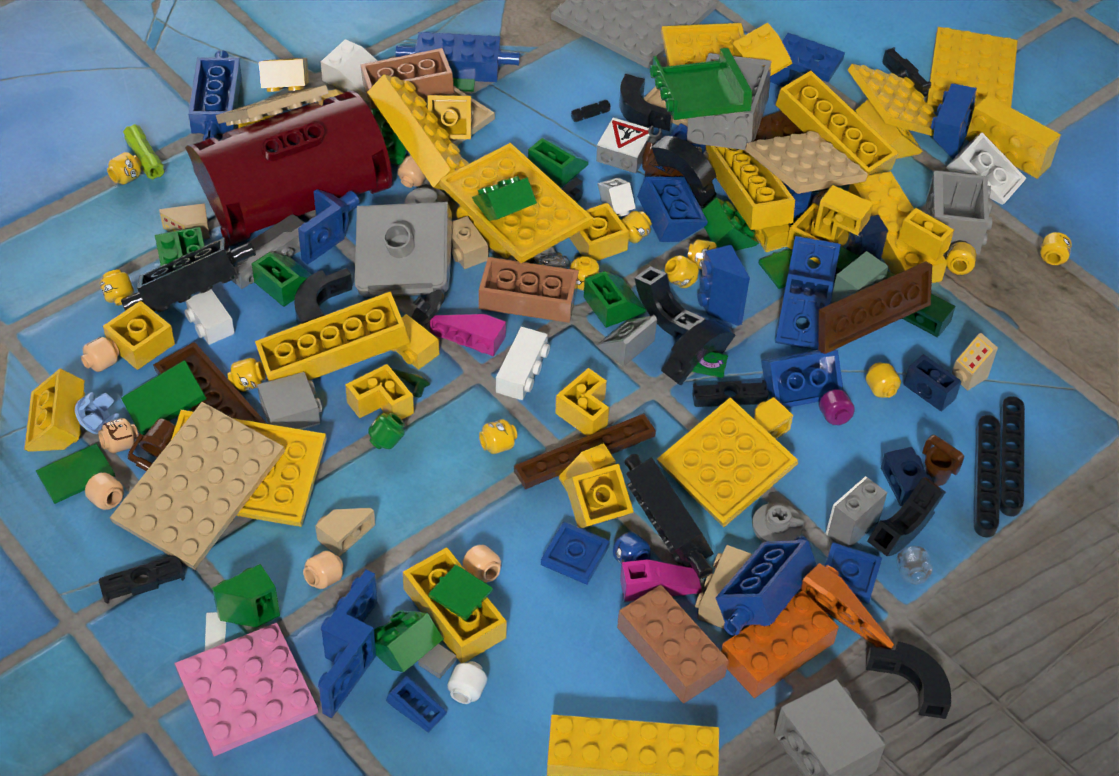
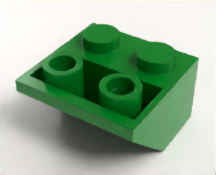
[528,138,588,188]
[472,176,537,221]
[702,197,759,251]
[155,227,204,266]
[251,252,312,307]
[583,271,646,328]
[212,564,280,628]
[374,610,444,672]

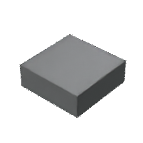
[418,644,456,679]

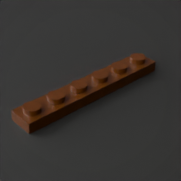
[514,413,656,489]

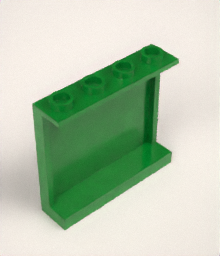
[650,48,752,120]

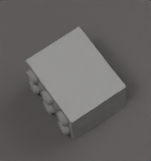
[926,170,992,254]
[774,679,885,776]

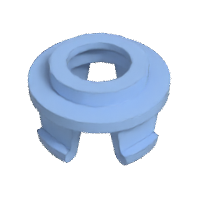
[75,392,119,434]

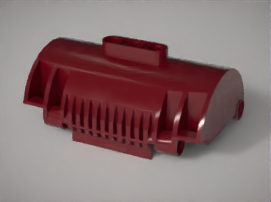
[185,91,392,246]

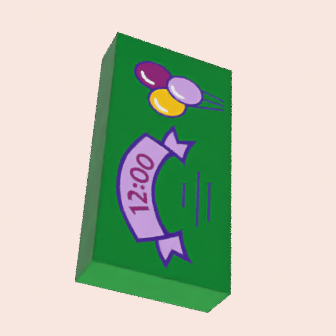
[692,352,728,378]

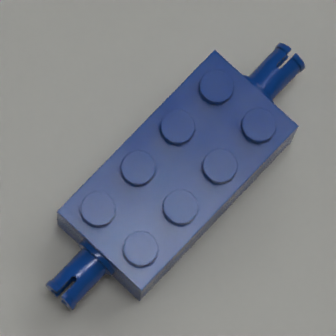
[396,32,520,82]
[188,50,242,141]
[716,536,817,635]

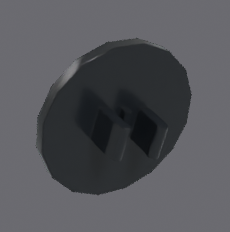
[411,289,445,326]

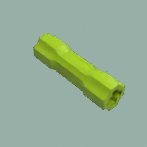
[123,124,165,179]

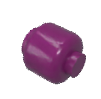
[819,390,855,425]

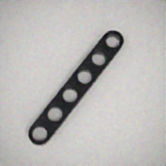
[999,396,1025,517]
[974,415,1000,538]

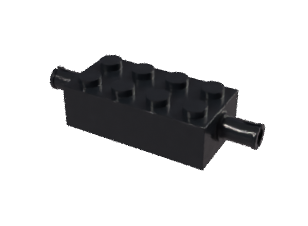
[121,237,256,313]
[624,454,714,579]

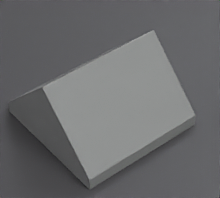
[597,315,657,366]

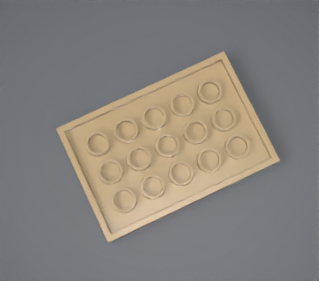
[110,402,285,570]

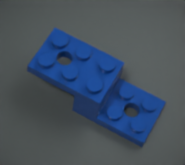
[770,33,845,87]
[775,236,841,350]
[318,569,378,718]

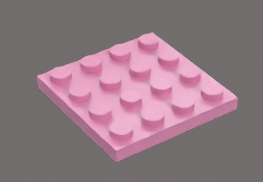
[175,623,318,756]

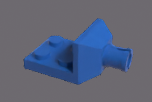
[298,189,360,265]

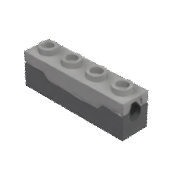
[231,214,304,289]

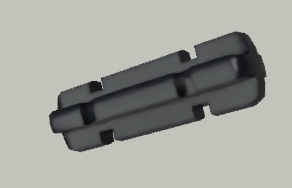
[571,100,611,122]

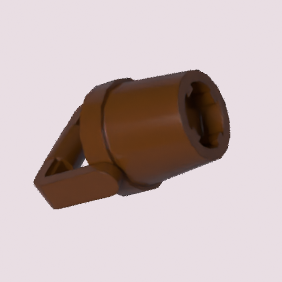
[127,419,175,471]
[922,435,964,486]

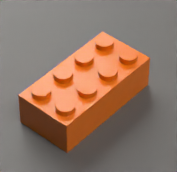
[721,590,839,699]

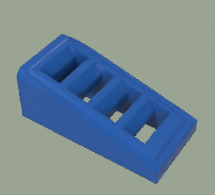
[386,676,447,733]

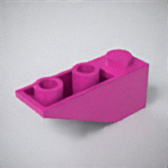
[430,314,506,356]
[620,560,702,602]

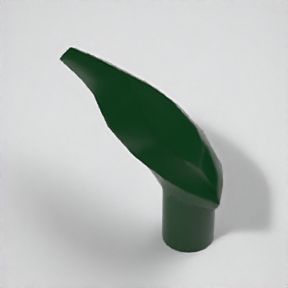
[391,368,430,398]

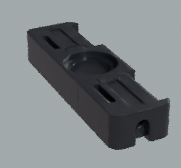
[883,47,931,97]
[692,380,769,407]
[99,556,185,604]

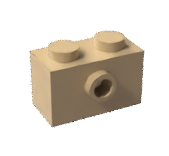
[451,216,488,269]

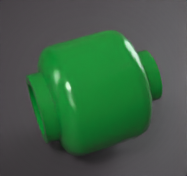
[368,413,405,450]

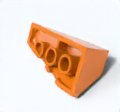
[801,563,894,650]

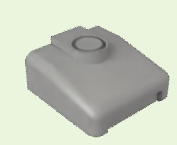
[355,202,452,298]

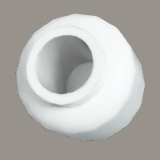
[447,661,487,704]

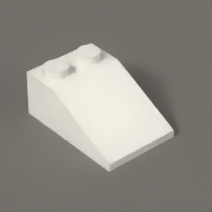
[321,39,377,102]
[946,133,1027,205]

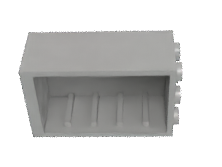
[687,53,771,150]

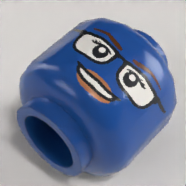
[613,532,651,564]

